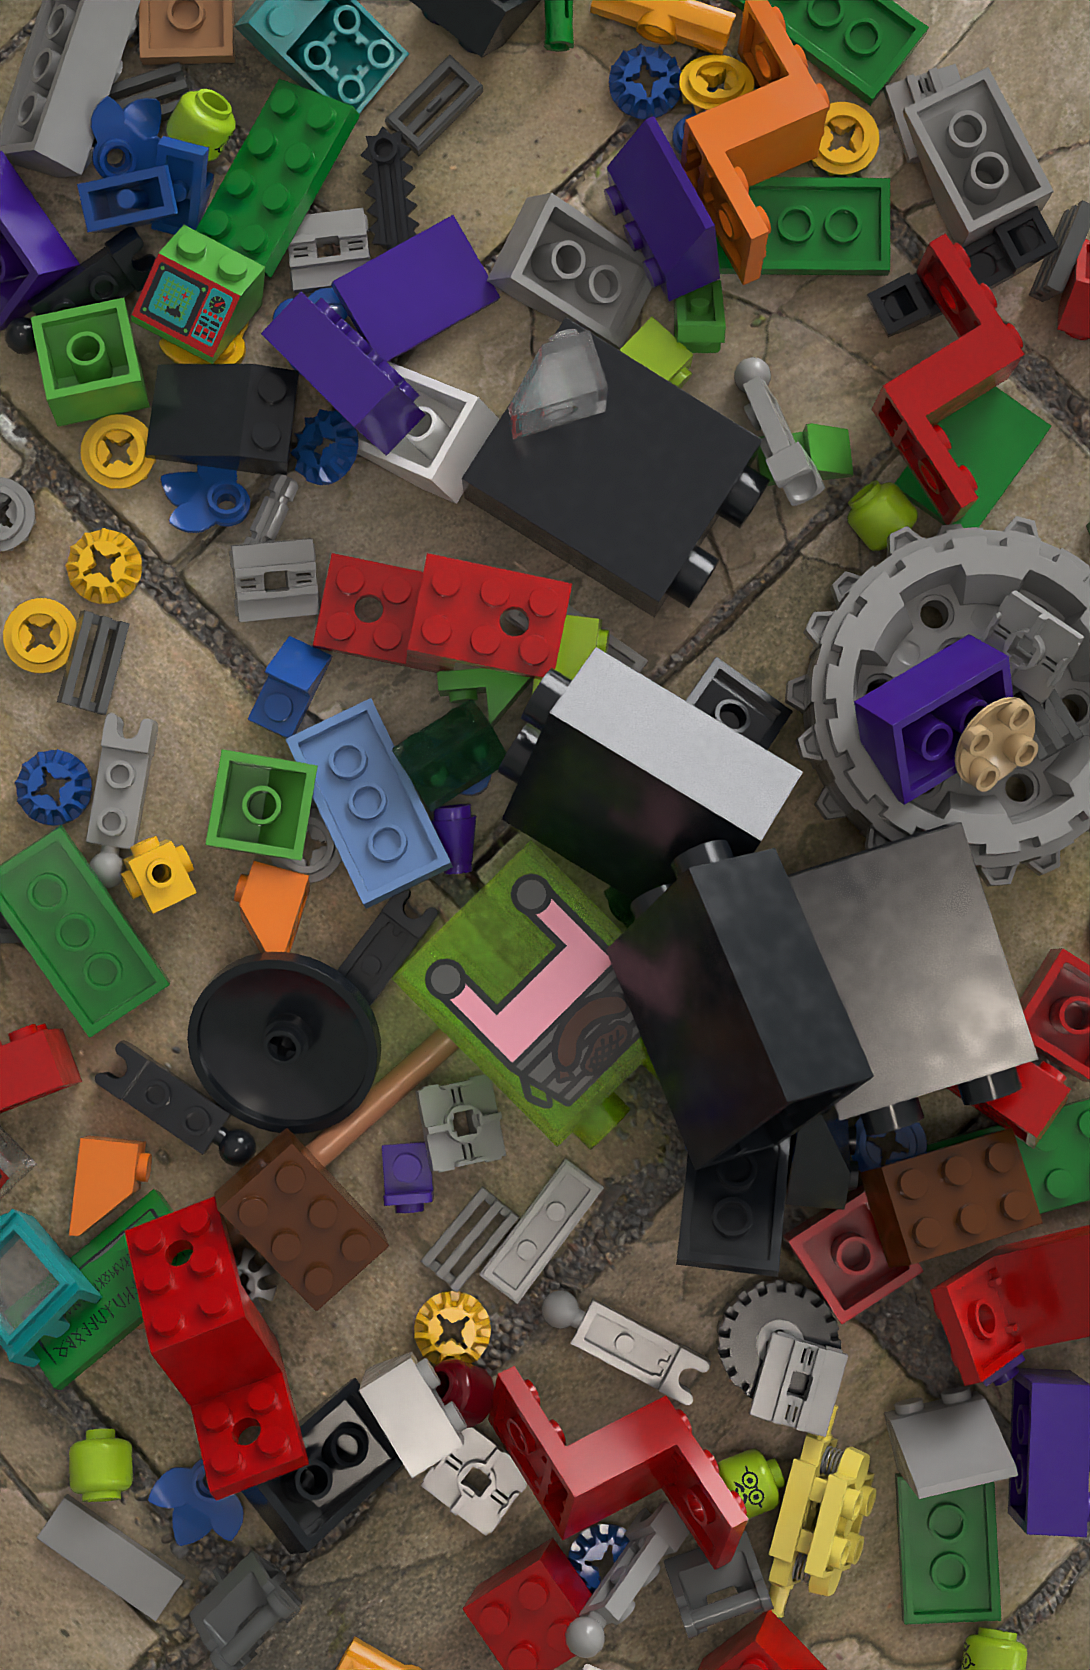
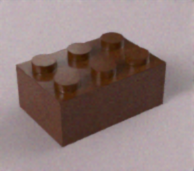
[214,1128,389,1312]
[859,1128,1043,1268]

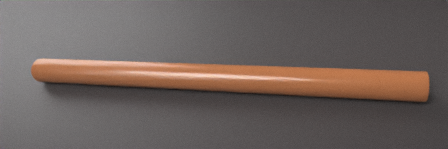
[136,1025,460,1330]

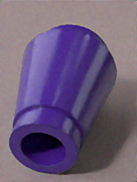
[431,804,477,874]

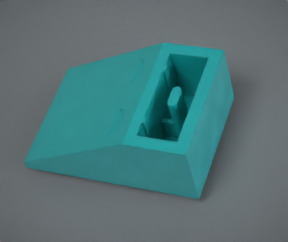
[234,0,409,113]

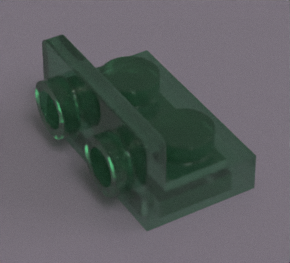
[392,699,507,812]

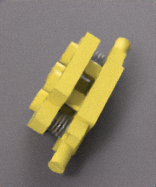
[768,1405,876,1618]

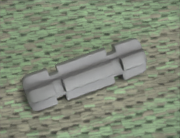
[243,473,298,544]

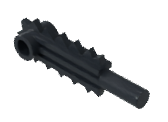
[360,126,420,251]

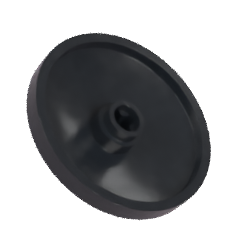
[187,952,381,1134]

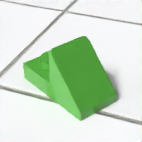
[674,280,726,353]
[756,423,854,486]
[437,668,533,730]

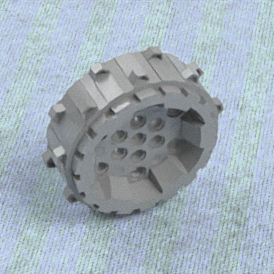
[785,516,1090,887]

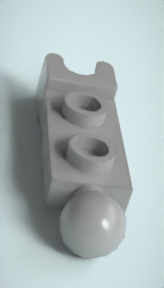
[734,357,825,506]
[86,713,158,888]
[541,1290,711,1406]
[565,1501,690,1658]

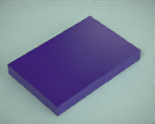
[331,215,501,363]

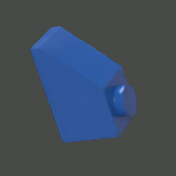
[77,165,178,233]

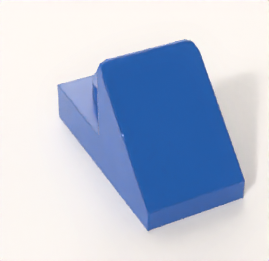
[151,136,214,235]
[248,636,333,738]

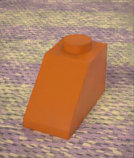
[234,860,310,953]
[69,1135,152,1236]

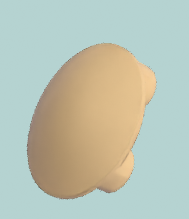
[955,697,1038,792]

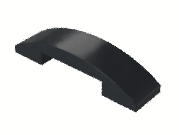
[867,206,1059,337]

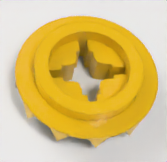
[679,54,754,114]
[812,102,880,177]
[80,414,156,490]
[65,528,142,604]
[3,598,77,674]
[414,1291,491,1365]

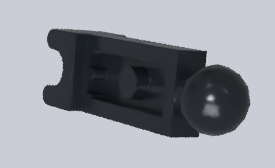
[5,226,156,355]
[337,889,441,1007]
[94,1040,256,1167]

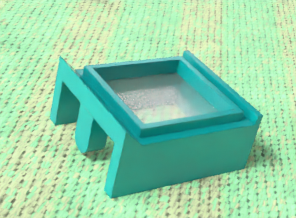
[0,1209,102,1367]

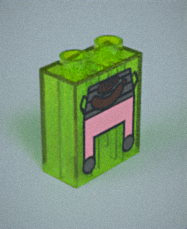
[391,840,659,1150]

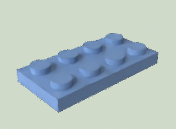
[285,698,453,909]

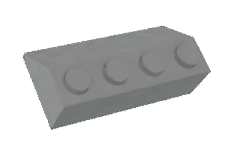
[0,0,141,178]

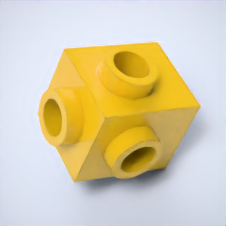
[120,835,197,914]

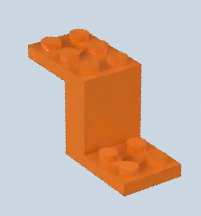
[680,0,830,285]

